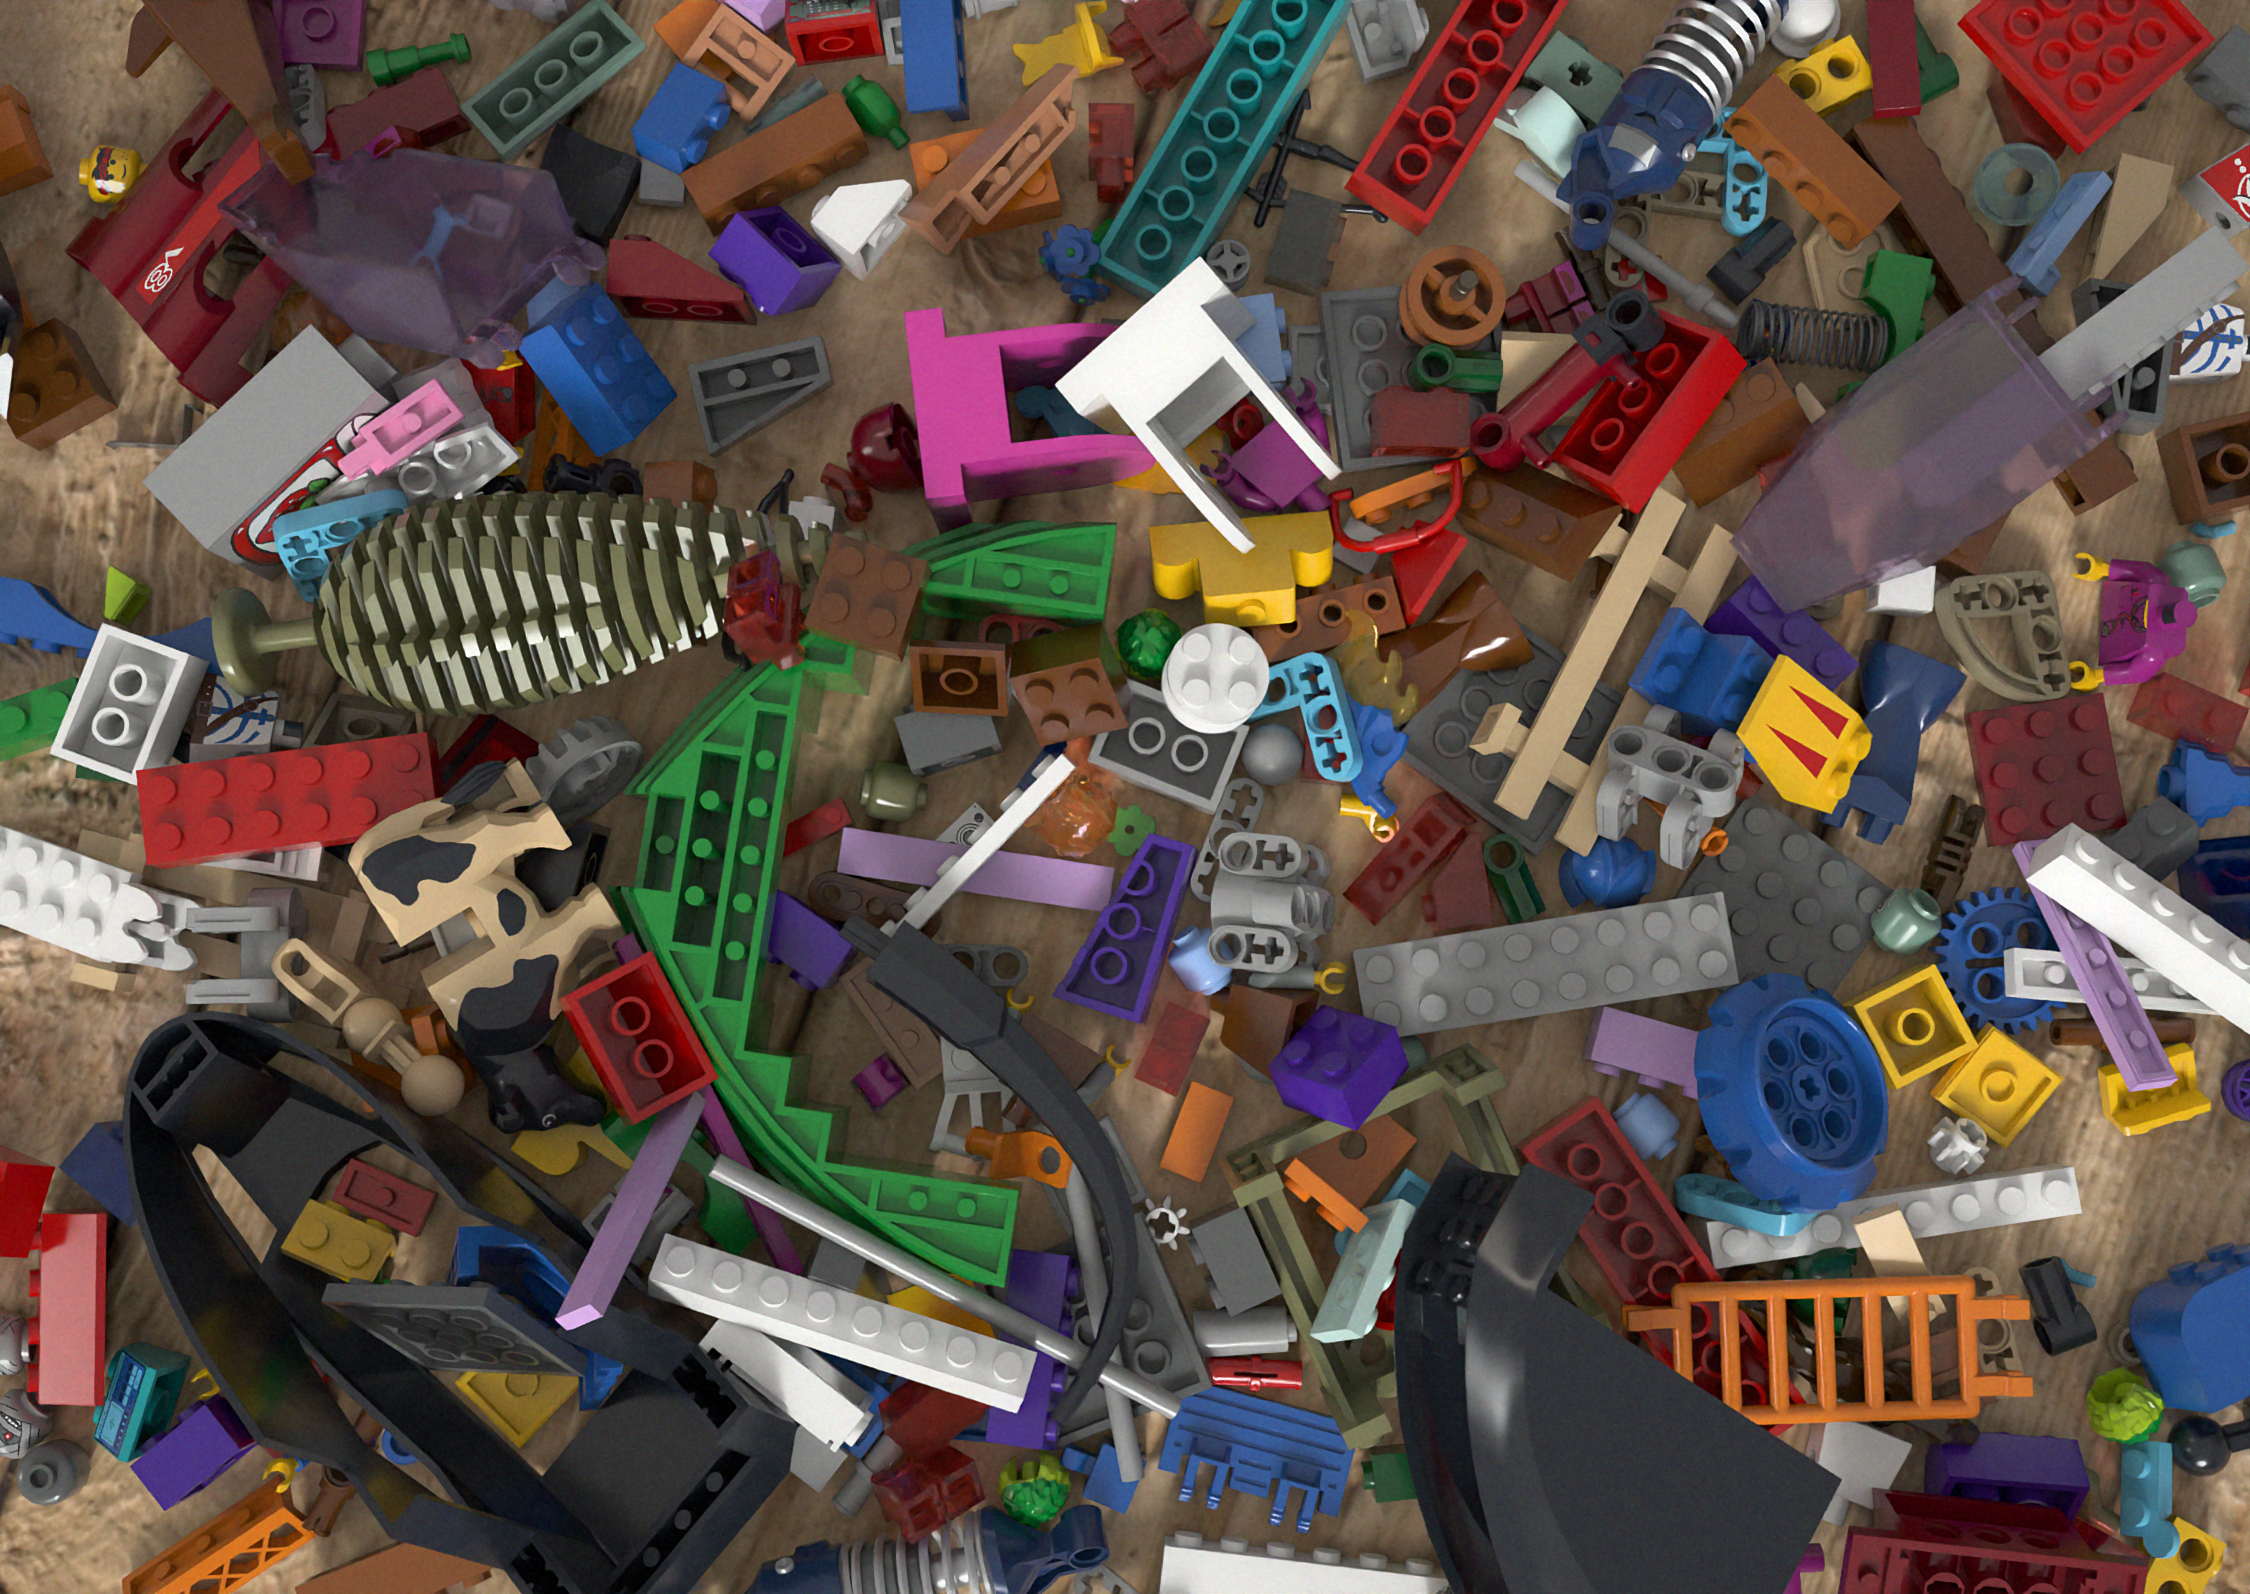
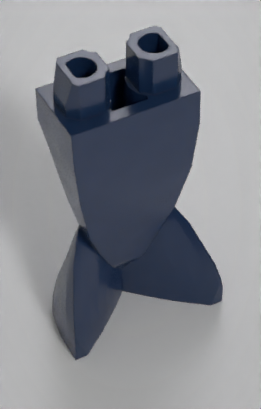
[1816,639,1968,845]

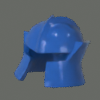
[1558,835,1657,910]

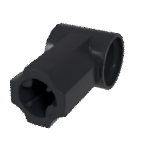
[1705,216,1798,307]
[2018,1256,2097,1357]

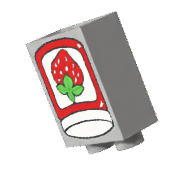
[142,324,405,582]

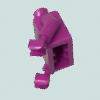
[1199,377,1333,515]

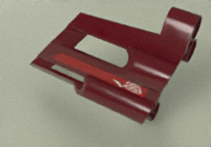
[64,86,318,410]

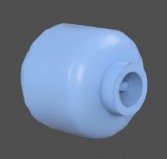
[1168,925,1235,996]
[1611,1092,1680,1161]

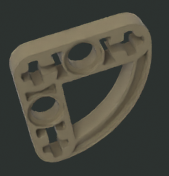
[1934,570,2071,703]

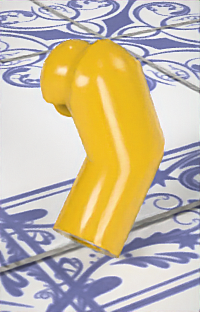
[1339,793,1399,843]

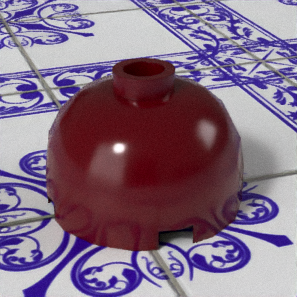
[847,401,924,495]

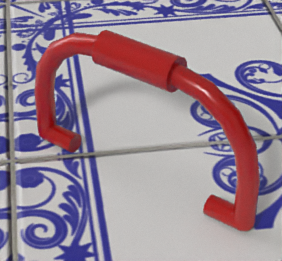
[1328,459,1464,555]

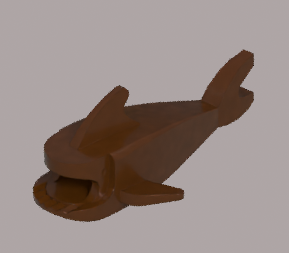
[125,0,316,187]

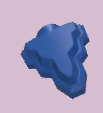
[2157,738,2250,828]

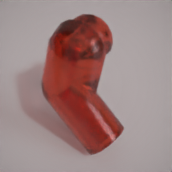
[820,462,874,523]

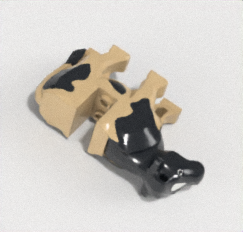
[348,757,625,1134]

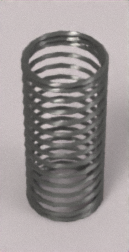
[1738,300,1888,374]

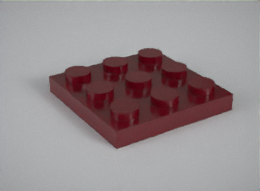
[1964,693,2127,847]

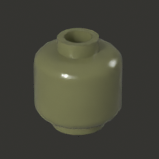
[859,760,928,823]

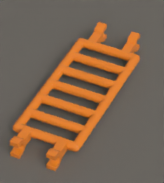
[1620,1275,2034,1425]

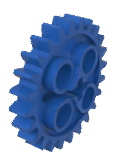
[1927,887,2067,1035]

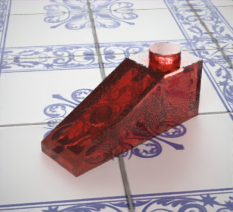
[1342,791,1478,926]

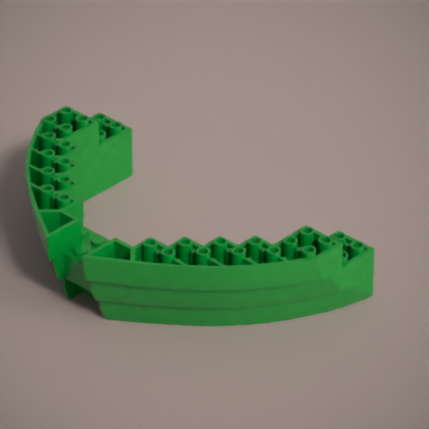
[608,520,1117,1288]

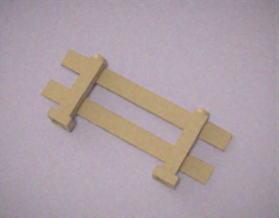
[1469,486,1744,857]
[69,828,424,1049]

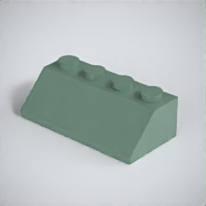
[460,0,647,164]

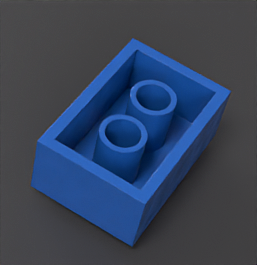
[514,282,678,457]

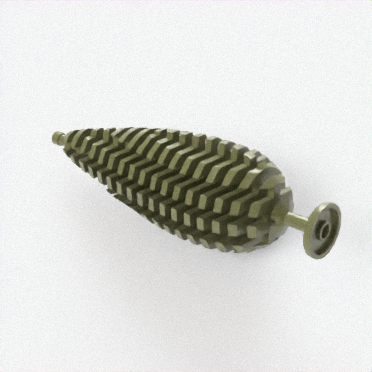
[211,490,870,718]

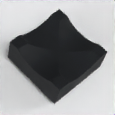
[519,123,642,249]

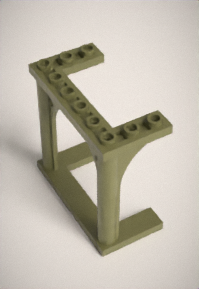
[1216,1043,1612,1451]

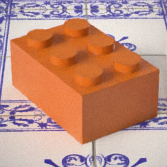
[908,126,1061,247]

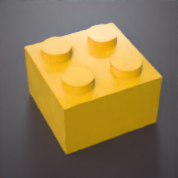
[1841,964,1979,1089]

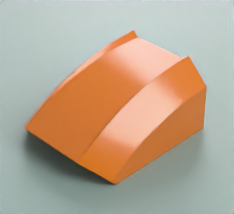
[0,84,54,197]

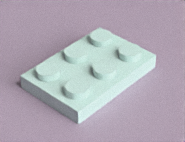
[1309,1198,1417,1343]

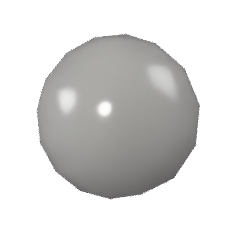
[1241,723,1304,786]

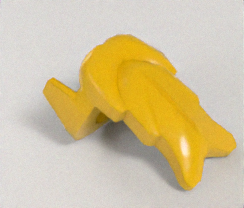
[1012,0,1124,87]

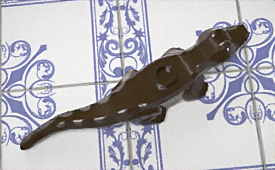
[1738,1300,1980,1446]

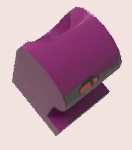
[849,1052,912,1114]

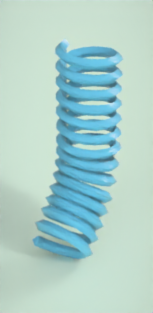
[2189,520,2237,539]
[2061,1258,2097,1288]

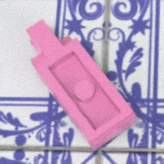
[337,378,465,482]

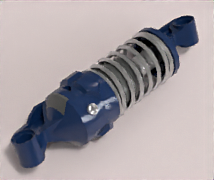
[1556,0,1789,251]
[744,1504,1110,1594]

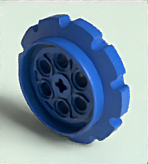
[1694,973,1889,1214]

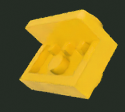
[2097,1042,2212,1135]
[281,1199,397,1282]

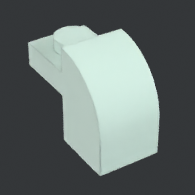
[1493,84,1587,181]

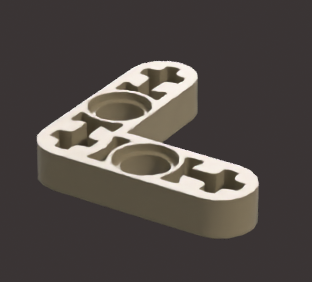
[1600,170,1743,294]

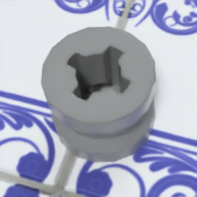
[1206,239,1251,292]

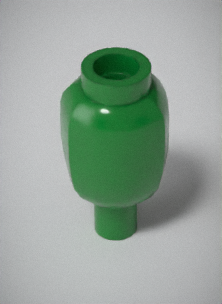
[841,74,911,151]

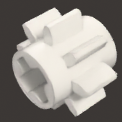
[1927,1117,1989,1174]
[1145,1195,1190,1250]

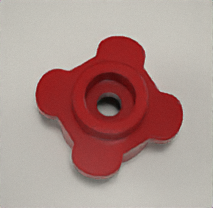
[1216,397,1264,450]

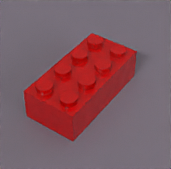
[1551,308,1747,514]

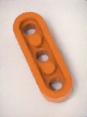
[1349,456,1480,526]

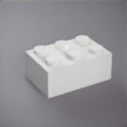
[49,622,210,786]

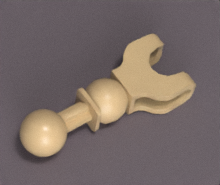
[271,938,465,1117]

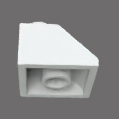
[811,179,914,281]

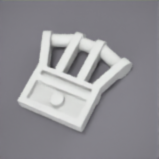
[928,1036,1053,1163]

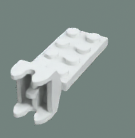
[0,824,205,972]

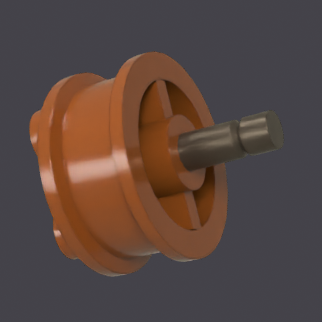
[1398,245,1506,351]

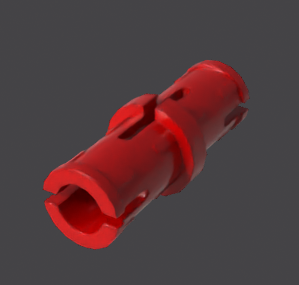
[1208,1354,1302,1392]

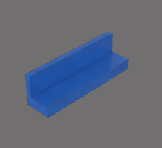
[900,0,970,122]

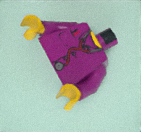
[2069,552,2198,693]

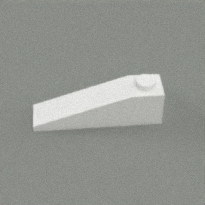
[315,422,520,524]

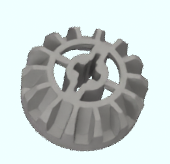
[525,715,644,826]

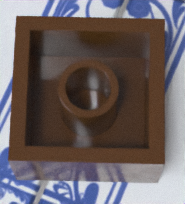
[6,317,119,451]
[2156,411,2250,526]
[804,532,932,662]
[1009,622,1131,746]

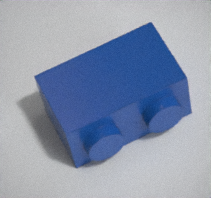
[631,62,730,175]

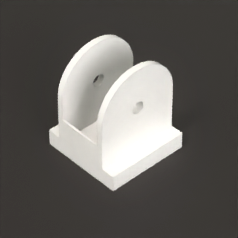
[1055,256,1342,554]

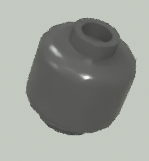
[16,1439,91,1506]

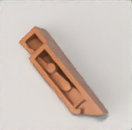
[898,63,1079,255]

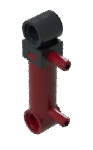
[1467,289,1665,473]

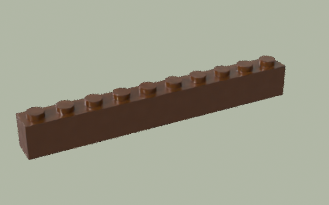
[1842,115,2139,517]

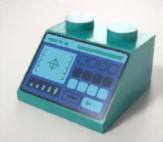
[93,1341,192,1463]

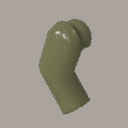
[2076,1467,2121,1536]

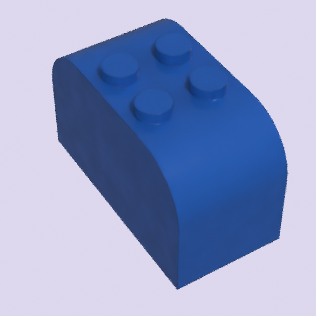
[2129,1243,2250,1414]

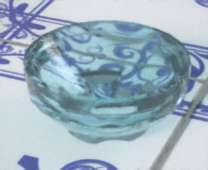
[1974,142,2060,226]

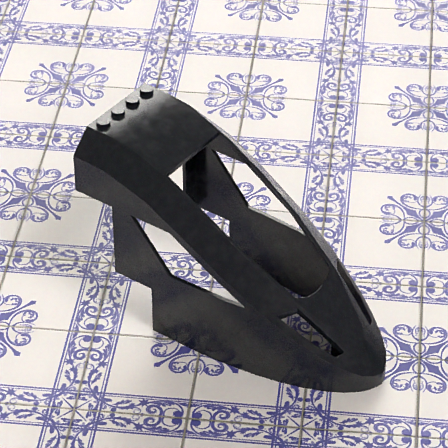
[122,1011,797,1594]

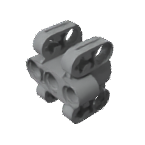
[1596,703,1745,870]
[1207,832,1336,973]
[185,887,309,1023]

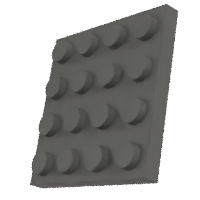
[1317,285,1502,473]
[1399,618,1624,857]
[1672,790,1894,995]
[972,1209,1215,1452]
[321,1278,589,1377]

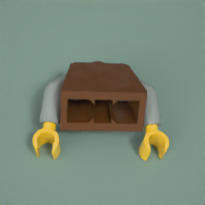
[1210,961,1347,1085]
[998,988,1131,1129]

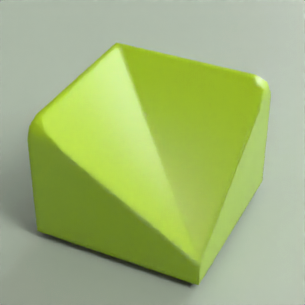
[101,565,153,627]

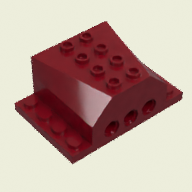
[1838,1488,2149,1594]

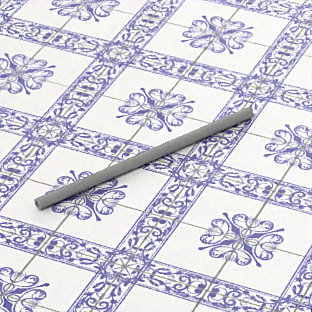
[708,1153,1182,1419]

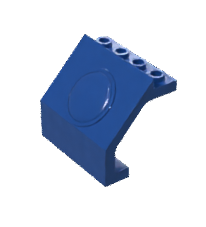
[445,1226,623,1411]

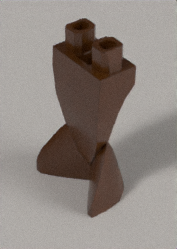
[1339,569,1535,726]

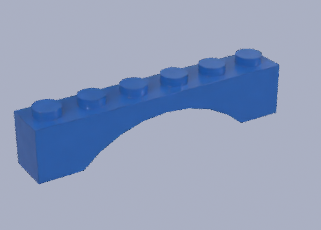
[0,576,225,678]

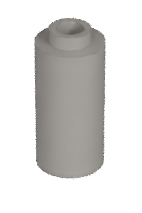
[1192,1305,1297,1357]

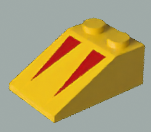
[1736,654,1873,814]

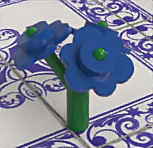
[1038,218,1114,306]

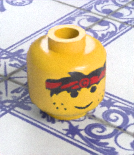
[79,145,149,205]

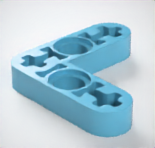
[1697,106,1768,237]
[272,489,409,603]
[1243,652,1363,782]
[1675,1173,1820,1236]

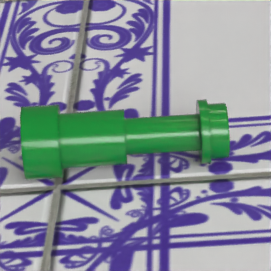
[366,32,472,87]

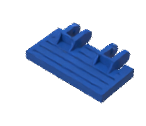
[1158,1384,1355,1534]

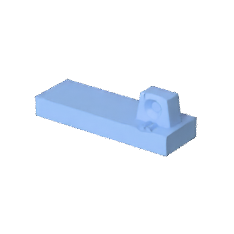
[2006,170,2114,297]

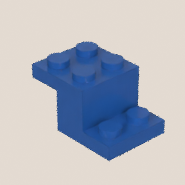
[1628,607,1775,764]

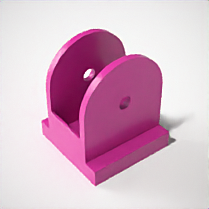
[904,307,1157,534]

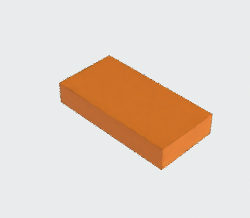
[1159,1081,1235,1184]

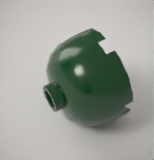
[1782,1247,1858,1338]

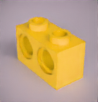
[1770,34,1871,119]
[2133,1514,2227,1594]

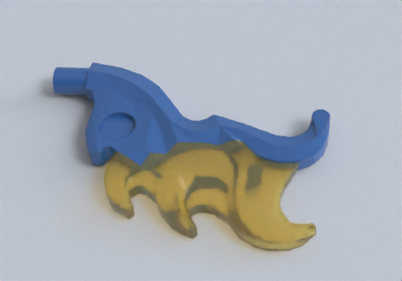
[1314,609,1419,819]

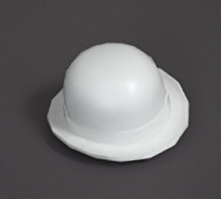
[1770,0,1841,60]

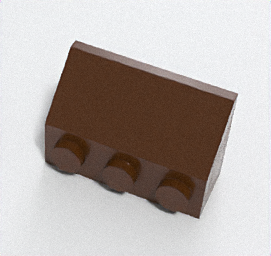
[1671,356,1820,509]
[1454,461,1623,583]

